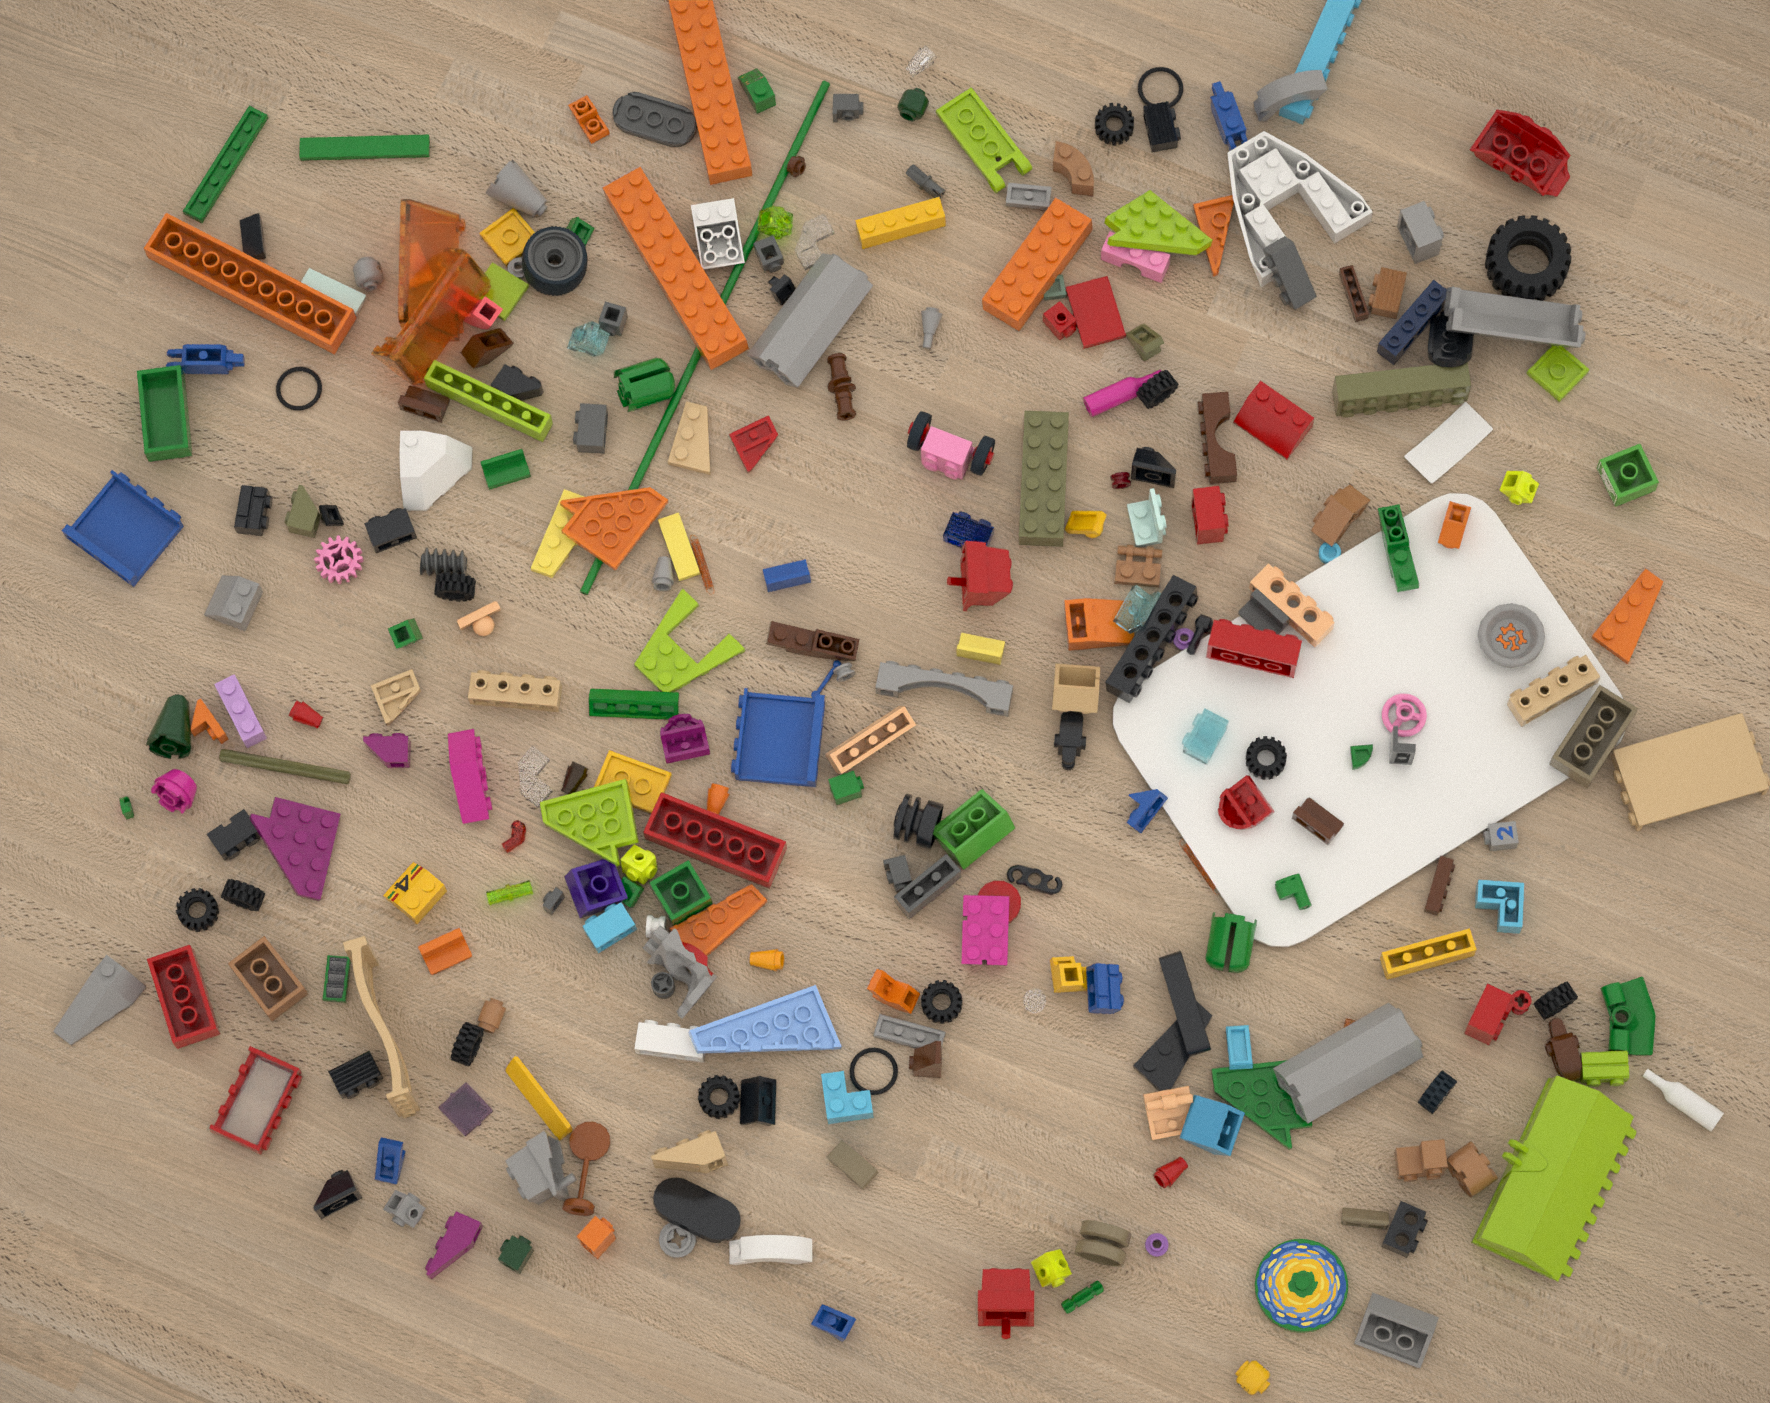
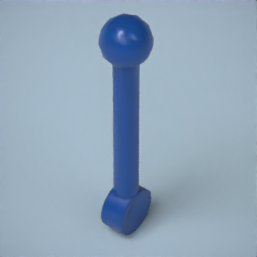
[811,660,841,698]

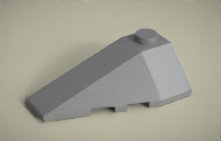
[53,955,146,1046]

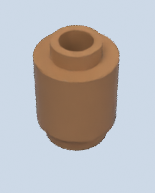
[477,998,506,1034]

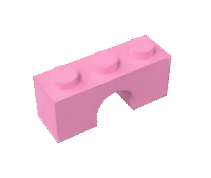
[1101,231,1171,283]

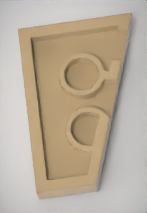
[668,401,711,475]

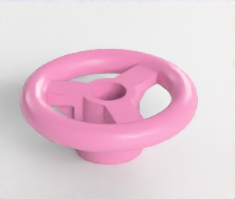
[1382,693,1427,737]

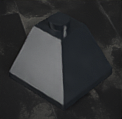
[1131,447,1176,488]
[313,1170,362,1220]

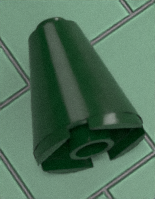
[146,694,191,759]

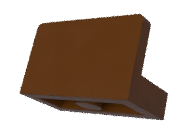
[398,385,450,423]
[1292,798,1344,845]

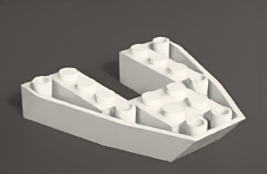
[1227,131,1373,287]

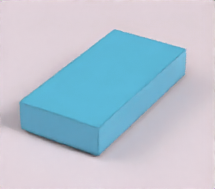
[1226,1025,1253,1070]

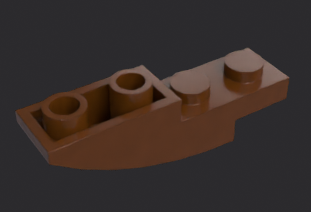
[766,621,860,661]

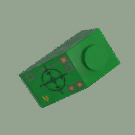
[738,68,776,114]

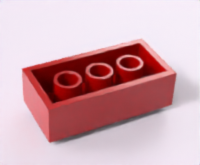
[1206,619,1302,678]
[147,944,221,1049]

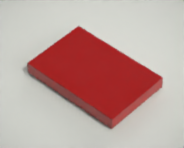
[1065,276,1126,349]

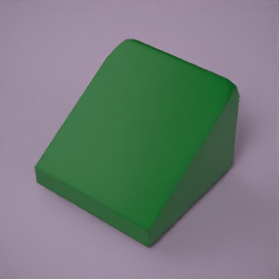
[566,217,595,246]

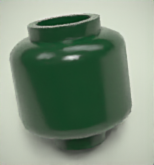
[897,88,929,122]

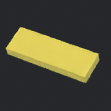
[658,513,700,581]

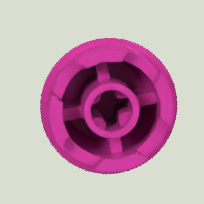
[151,769,197,814]

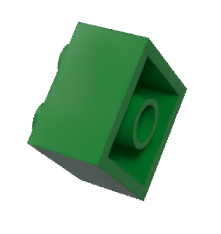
[649,860,713,926]

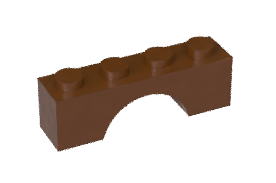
[1197,391,1237,484]

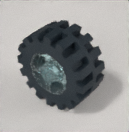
[1418,1070,1457,1114]

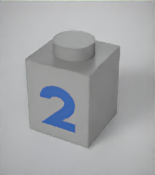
[1483,821,1519,851]

